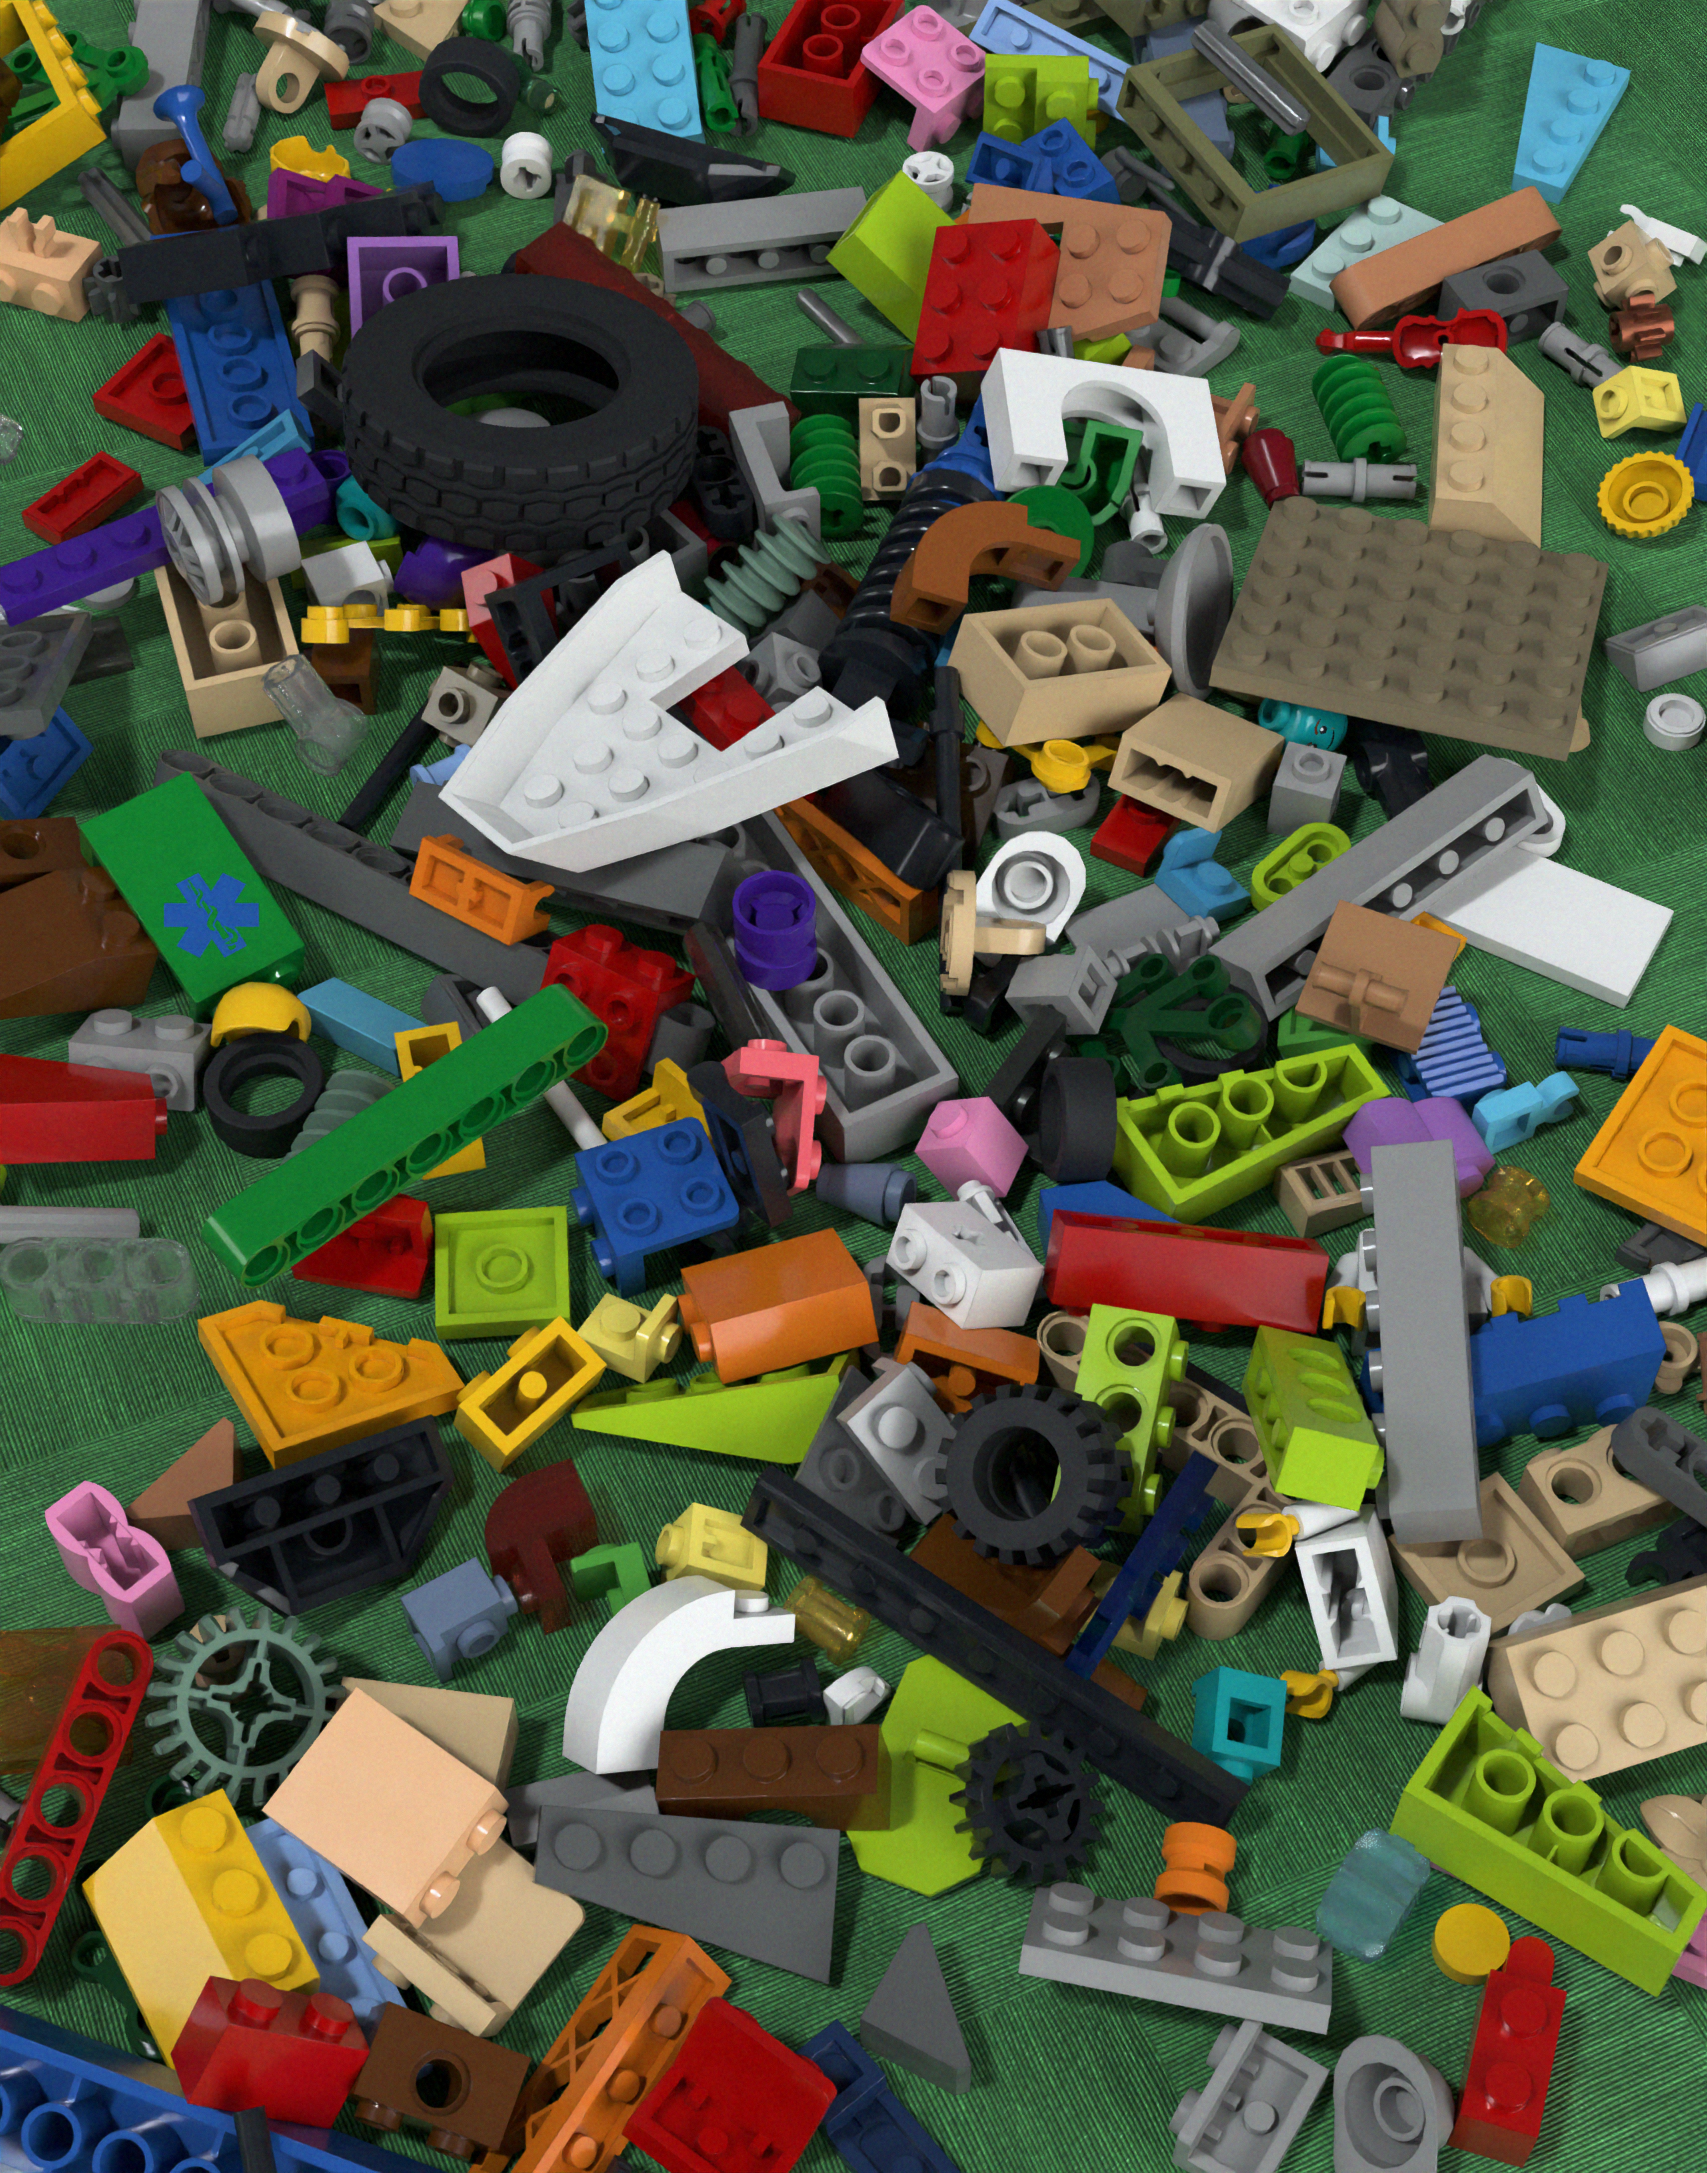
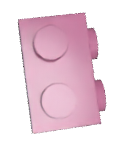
[860,5,987,152]

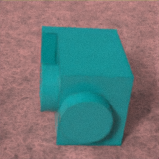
[1191,1666,1287,1786]

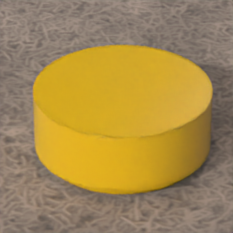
[1431,1903,1510,1985]

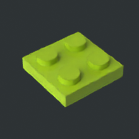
[435,1206,572,1340]

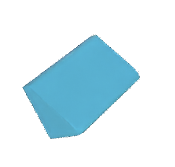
[296,977,429,1078]

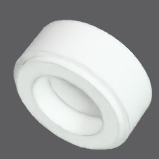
[1643,693,1706,751]

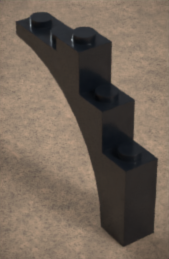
[116,180,446,305]

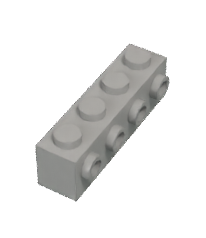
[654,186,866,293]

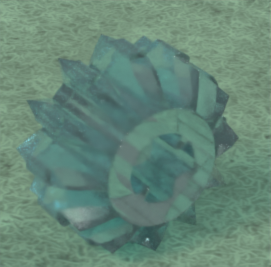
[1315,1826,1430,1964]

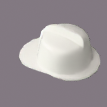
[974,831,1086,968]

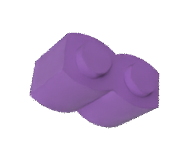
[1340,1097,1496,1199]

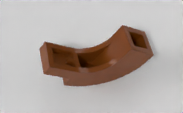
[890,501,1081,636]

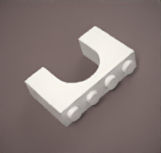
[980,347,1227,519]

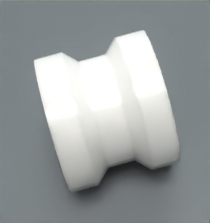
[500,132,553,199]
[902,151,954,213]

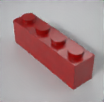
[1042,1209,1330,1334]

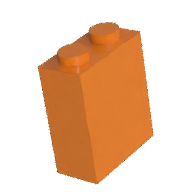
[675,1228,879,1385]

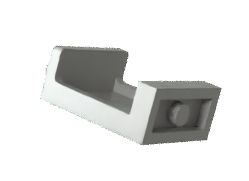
[729,401,821,563]

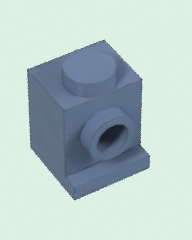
[400,1557,519,1684]

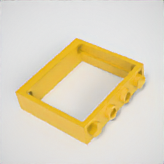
[0,0,107,211]

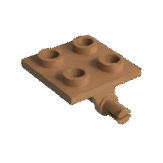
[1295,899,1461,1055]

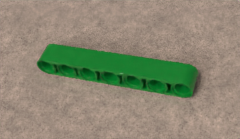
[201,983,609,1289]

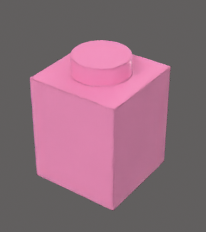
[914,1096,1029,1201]

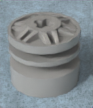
[155,453,301,606]

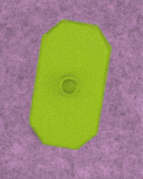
[845,1654,1028,1897]

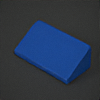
[965,131,1054,194]

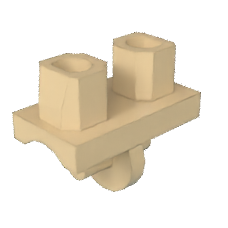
[858,398,916,501]

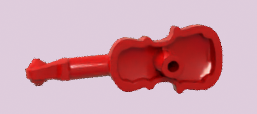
[1315,308,1508,369]

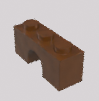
[655,1724,892,1831]

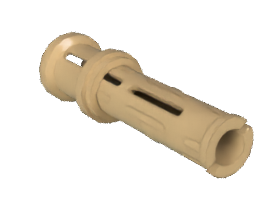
[290,275,341,439]

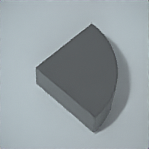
[1614,1221,1707,1275]

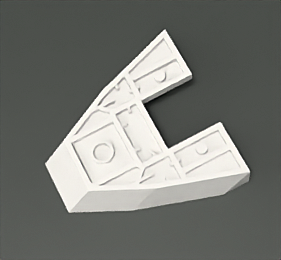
[438,550,899,873]

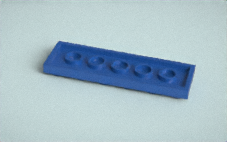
[150,230,315,467]

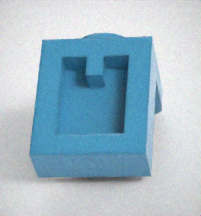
[1154,827,1251,922]

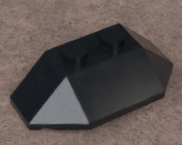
[589,111,796,210]
[187,1414,456,1619]

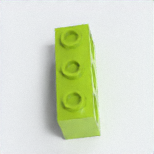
[1051,1303,1189,1536]

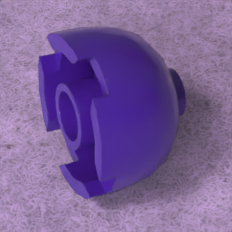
[393,535,499,614]

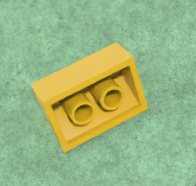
[82,1788,320,2070]

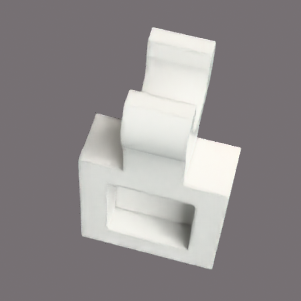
[1607,204,1707,267]

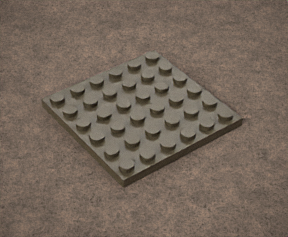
[1209,496,1610,762]

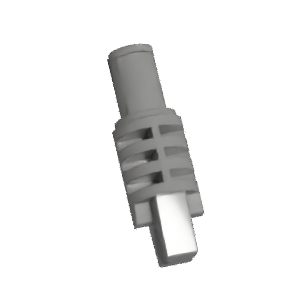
[507,0,552,73]

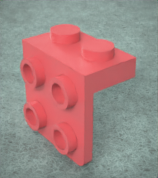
[720,1039,827,1198]

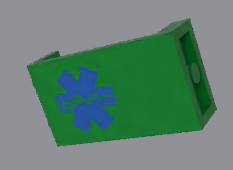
[79,771,305,1024]

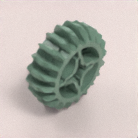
[145,1606,346,1808]

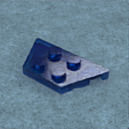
[1063,1450,1219,1681]

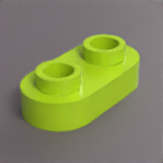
[1249,822,1351,912]

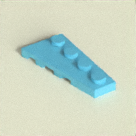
[1511,42,1631,205]

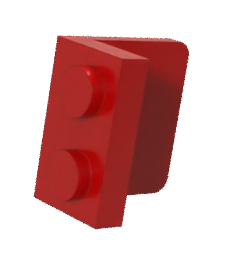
[540,924,697,1102]
[621,1996,837,2173]

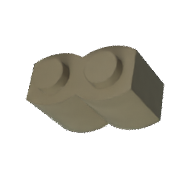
[1373,0,1451,78]

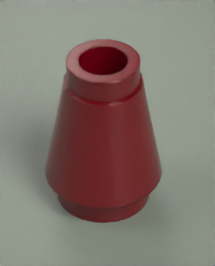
[1241,428,1300,511]

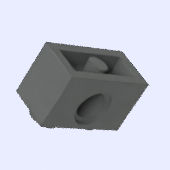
[1437,249,1570,346]

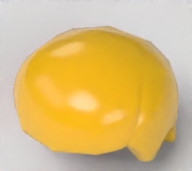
[270,136,351,183]
[210,982,311,1047]

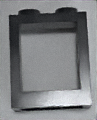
[483,541,638,687]

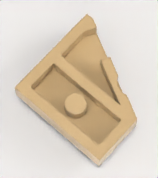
[373,0,471,62]

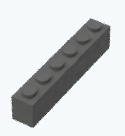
[389,780,750,945]

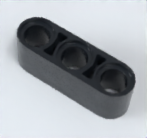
[821,765,965,893]

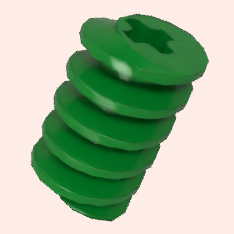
[1311,354,1408,465]
[790,414,864,538]

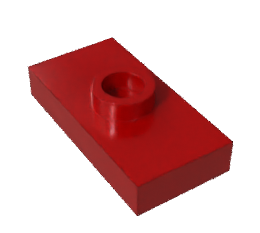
[324,70,429,130]
[21,450,144,545]
[1090,793,1182,877]

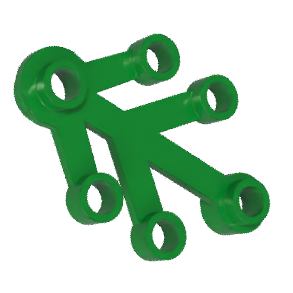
[0,30,150,146]

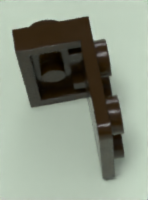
[882,721,1020,869]

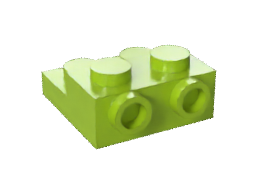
[983,54,1099,152]

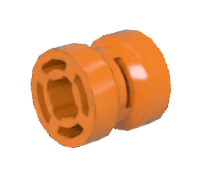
[1153,1822,1238,1916]

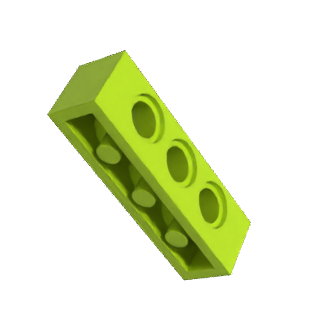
[1241,1325,1384,1512]

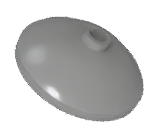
[1147,523,1233,701]

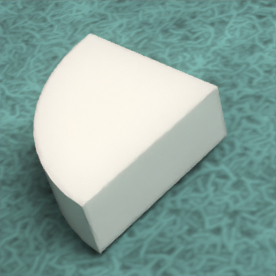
[823,1666,892,1725]

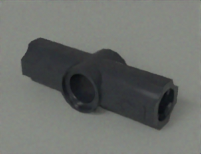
[1148,202,1292,322]
[1346,715,1435,822]

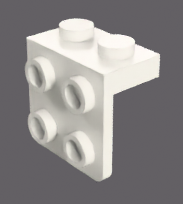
[1232,0,1369,73]

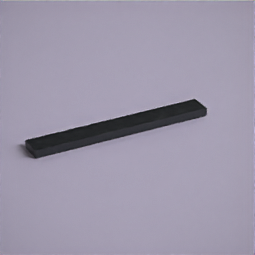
[740,1465,1251,1831]

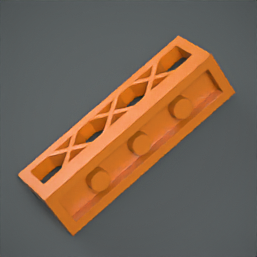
[772,793,938,947]
[468,1923,732,2173]

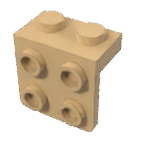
[361,1836,585,2038]

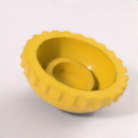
[1597,451,1694,539]

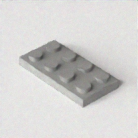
[1018,1882,1333,2035]

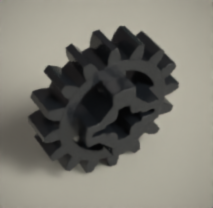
[949,1720,1105,1887]

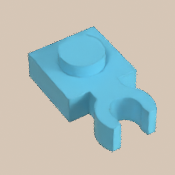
[1471,1071,1580,1154]

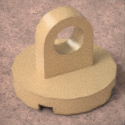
[252,11,350,114]
[939,870,1047,996]

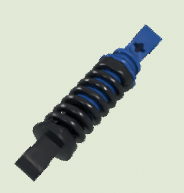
[817,393,1007,720]

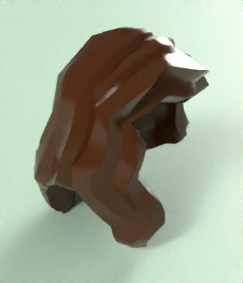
[135,138,253,235]

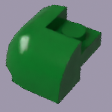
[1011,420,1144,528]

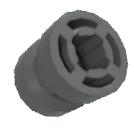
[323,0,375,66]

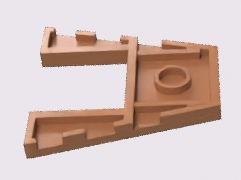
[968,183,1172,343]

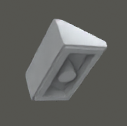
[1601,604,1707,692]

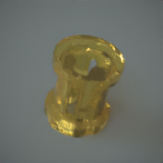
[782,1574,872,1666]

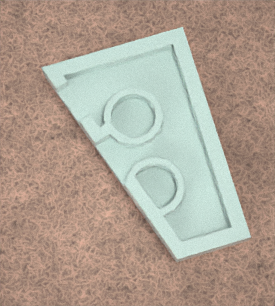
[1289,194,1445,312]

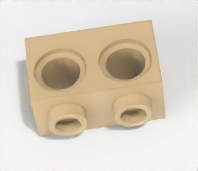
[1517,1424,1681,1561]

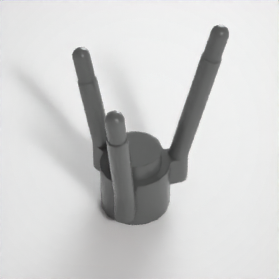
[1100,146,1200,228]

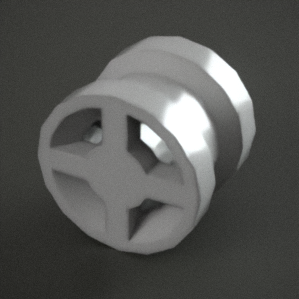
[353,97,413,165]

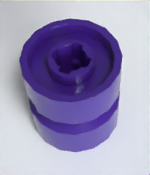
[732,870,817,991]

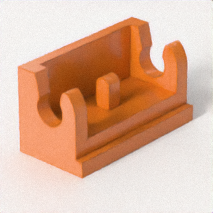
[409,834,555,946]

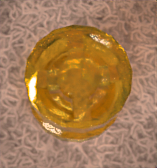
[1466,1165,1551,1248]

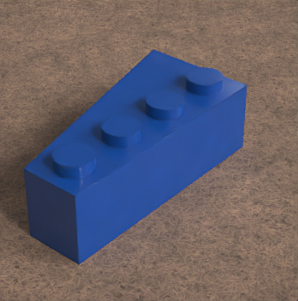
[1358,1278,1667,1447]

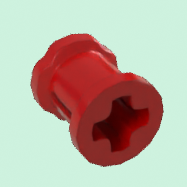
[689,0,747,45]

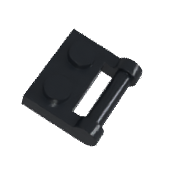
[686,1061,793,1228]

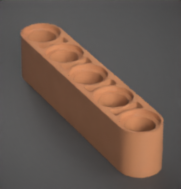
[1328,186,1563,331]

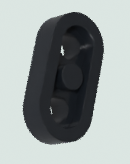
[961,936,1061,1036]

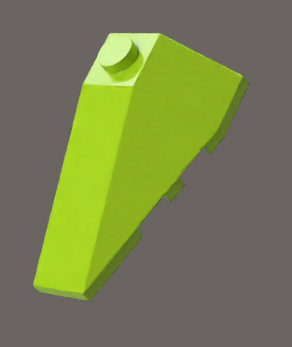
[571,1347,861,1464]

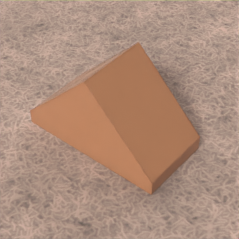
[124,1417,244,1551]

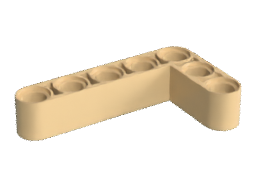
[1036,1310,1298,1641]

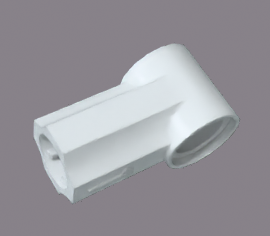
[1400,1596,1491,1725]

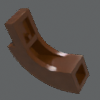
[908,1514,1102,1657]

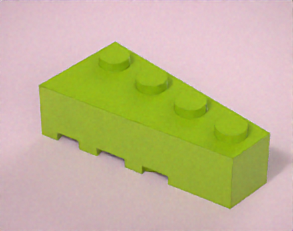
[1112,1043,1391,1225]
[1388,1684,1707,1998]

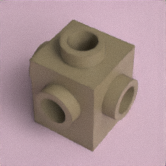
[421,662,514,749]

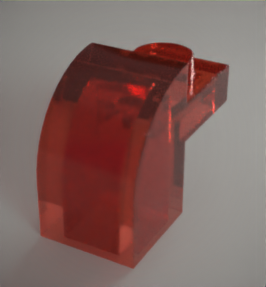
[485,1458,599,1635]

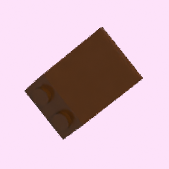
[0,866,158,1020]

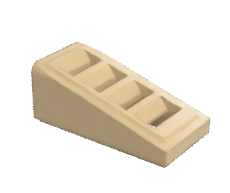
[1272,1149,1373,1238]

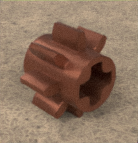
[1609,293,1674,363]

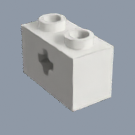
[886,1201,1044,1330]

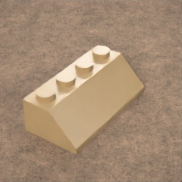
[1427,343,1544,549]

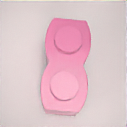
[45,1481,185,1641]

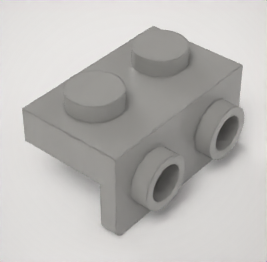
[68,1009,215,1111]
[836,1356,958,1525]
[1168,2019,1330,2173]

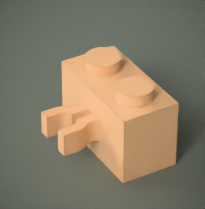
[0,207,104,323]

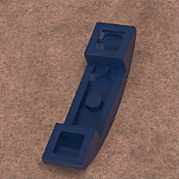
[795,2019,961,2173]

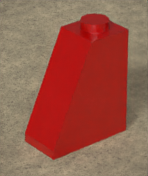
[0,1053,167,1164]

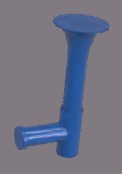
[153,84,238,225]

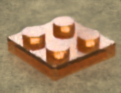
[0,1624,134,1775]

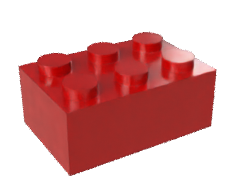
[757,0,905,138]
[909,218,1061,404]

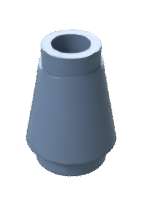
[816,1163,917,1227]

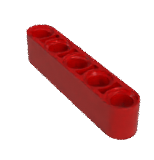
[0,1630,154,1989]

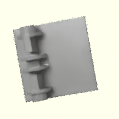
[1062,883,1220,1008]

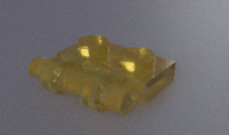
[550,173,661,291]

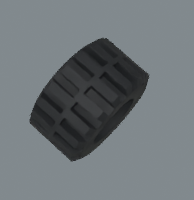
[935,1383,1133,1566]

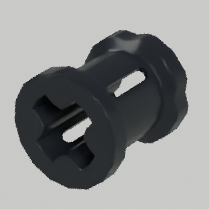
[741,1657,825,1728]

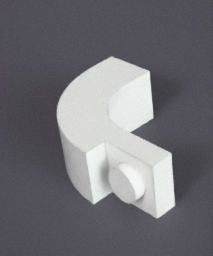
[562,1575,795,1775]

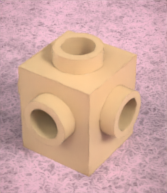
[1587,219,1677,310]

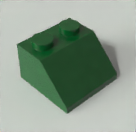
[789,343,917,435]

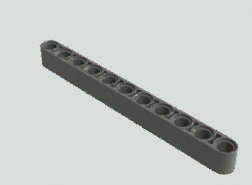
[152,749,716,1075]

